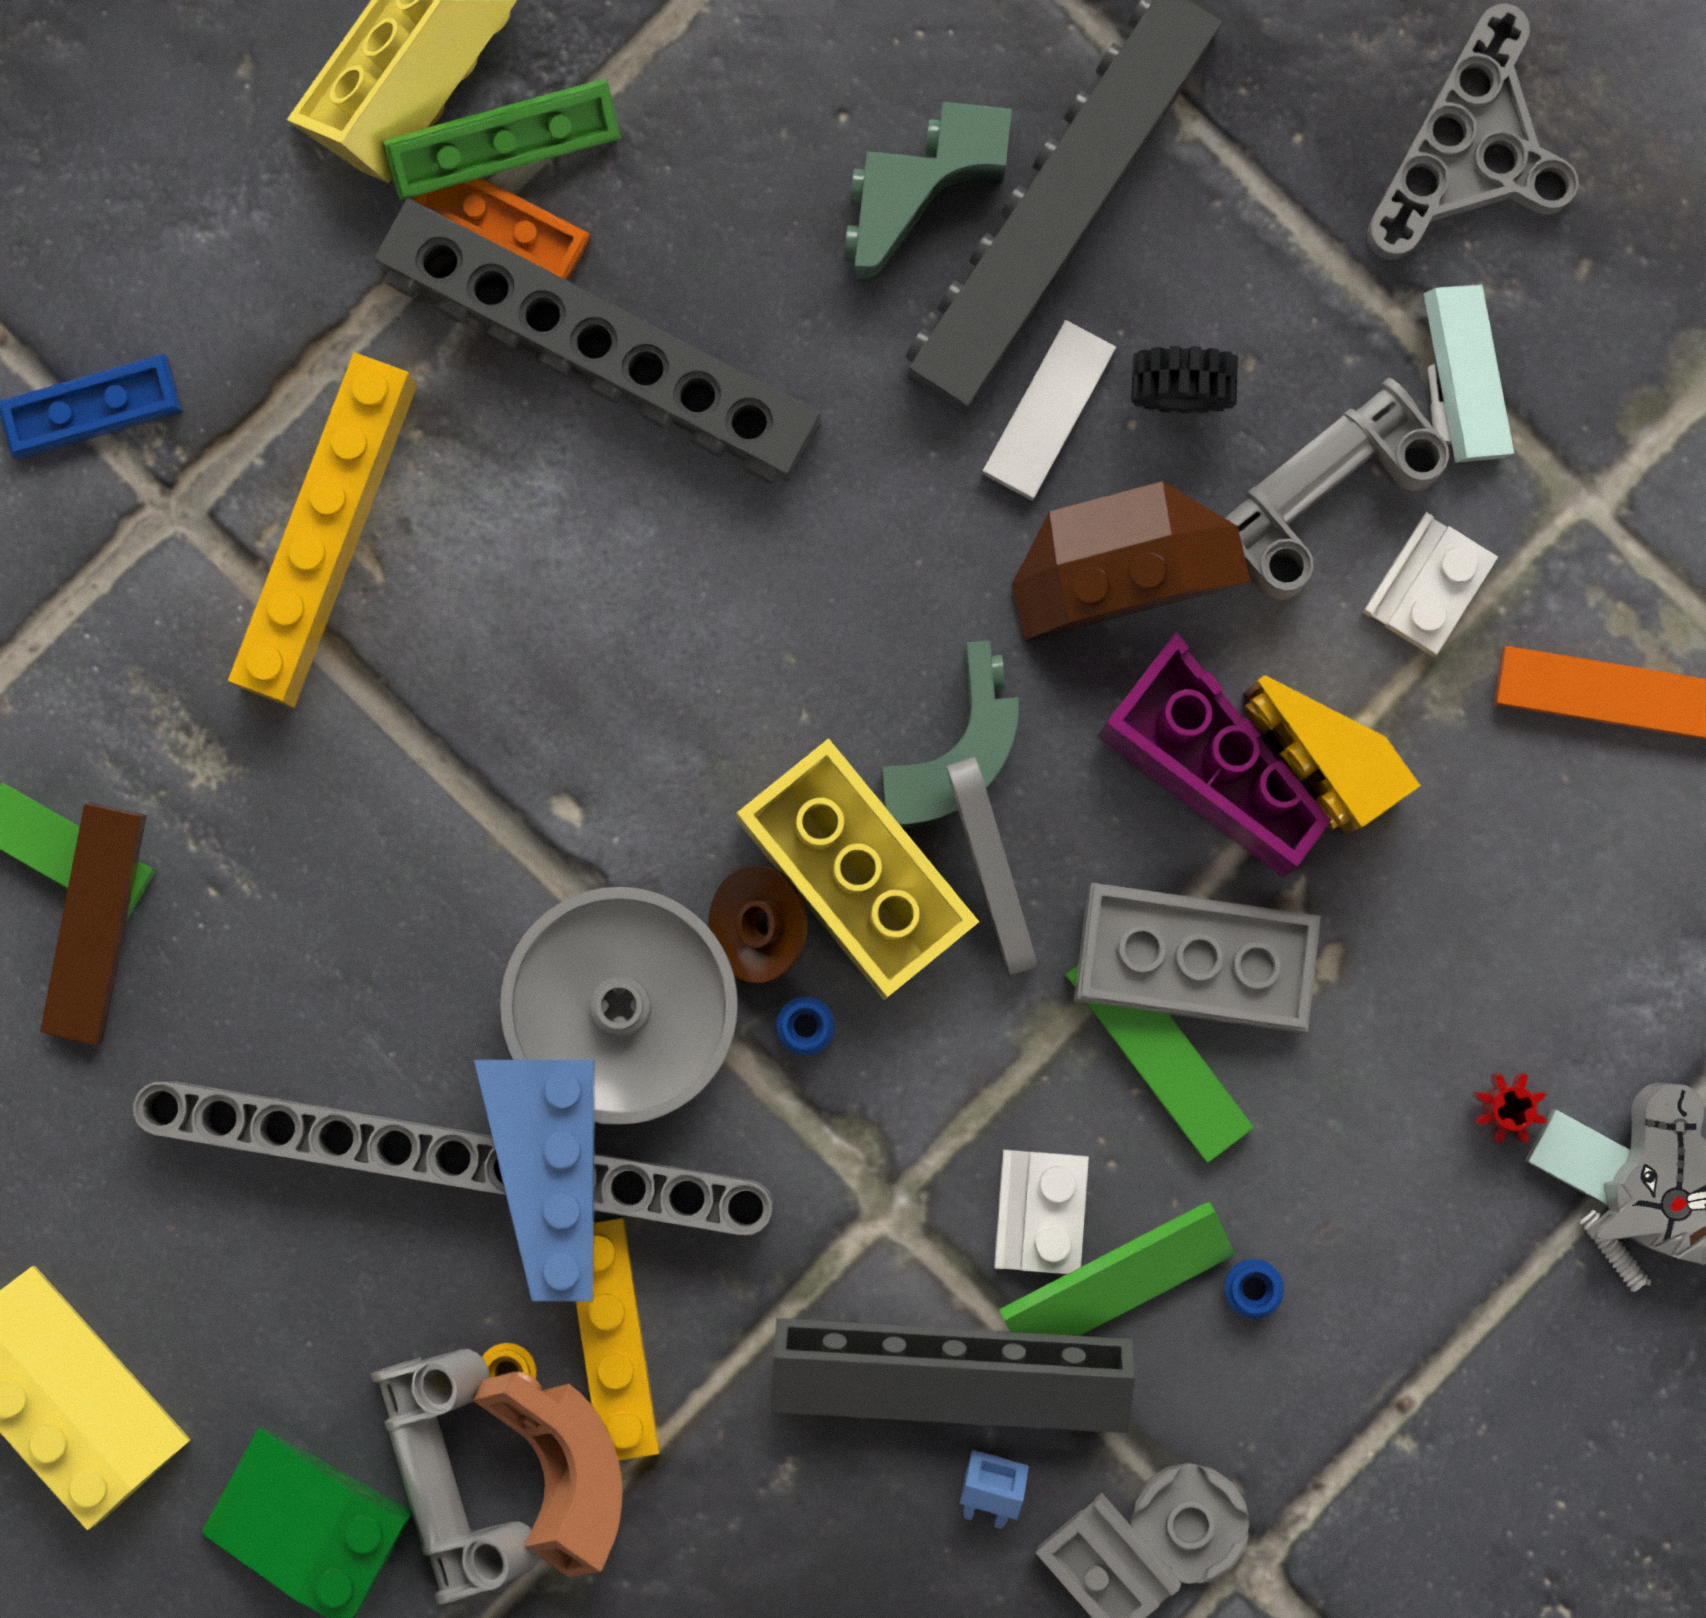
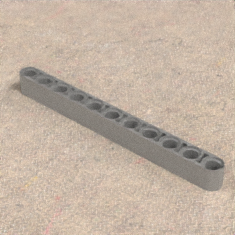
[133,1081,773,1235]

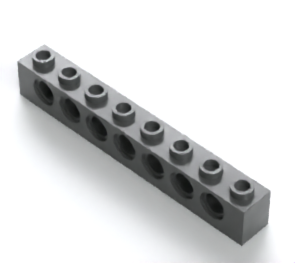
[374,198,821,484]

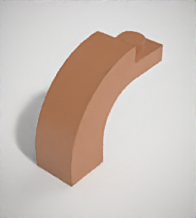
[473,1372,622,1577]

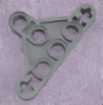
[1366,3,1579,260]

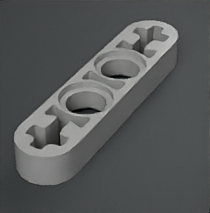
[946,757,1038,976]

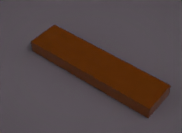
[40,802,147,1045]

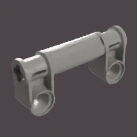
[1224,378,1449,600]
[370,1349,539,1604]

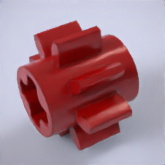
[1472,1073,1547,1143]

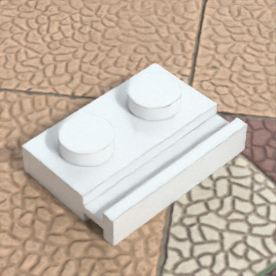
[1362,512,1498,657]
[994,1150,1089,1274]

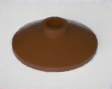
[708,865,807,983]

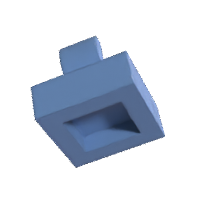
[960,1449,1029,1529]

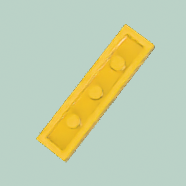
[576,1217,660,1461]

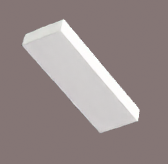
[982,320,1116,501]

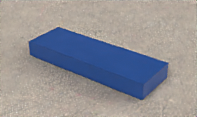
[0,354,183,460]

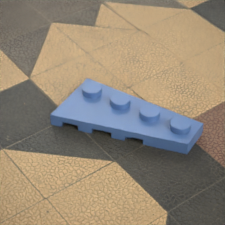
[474,1060,595,1301]

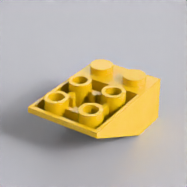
[1244,675,1421,835]

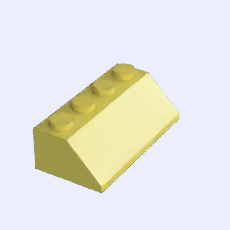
[287,0,517,183]
[736,738,979,1000]
[0,1266,191,1531]

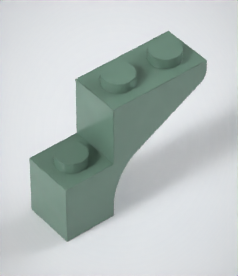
[844,102,1012,280]

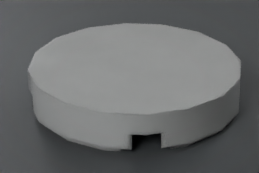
[1130,1463,1249,1584]

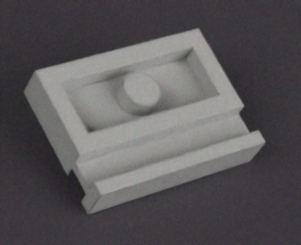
[1035,1493,1181,1618]

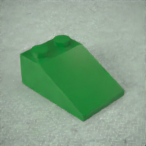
[201,1427,413,1618]

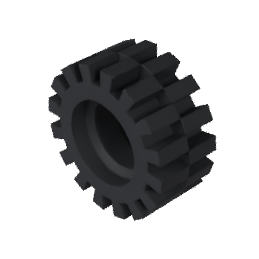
[1131,346,1238,413]

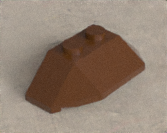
[1011,481,1252,641]

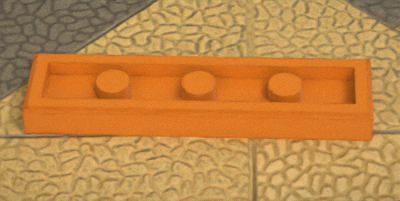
[1493,646,1706,740]

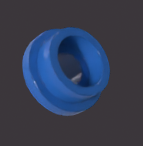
[776,997,835,1055]
[1224,1259,1284,1319]

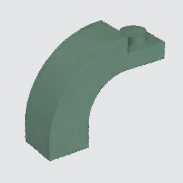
[882,641,1019,828]

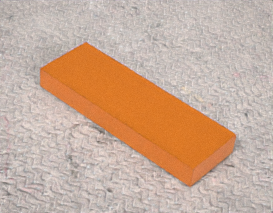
[413,178,591,281]

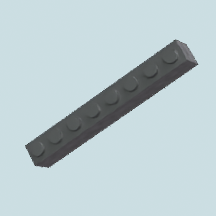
[905,0,1222,416]

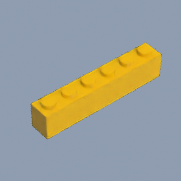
[228,352,417,708]

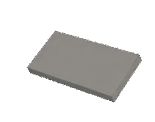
[1074,882,1321,1033]

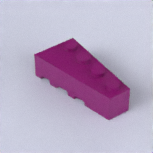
[1097,632,1331,878]

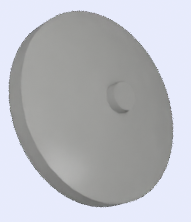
[500,887,738,1125]

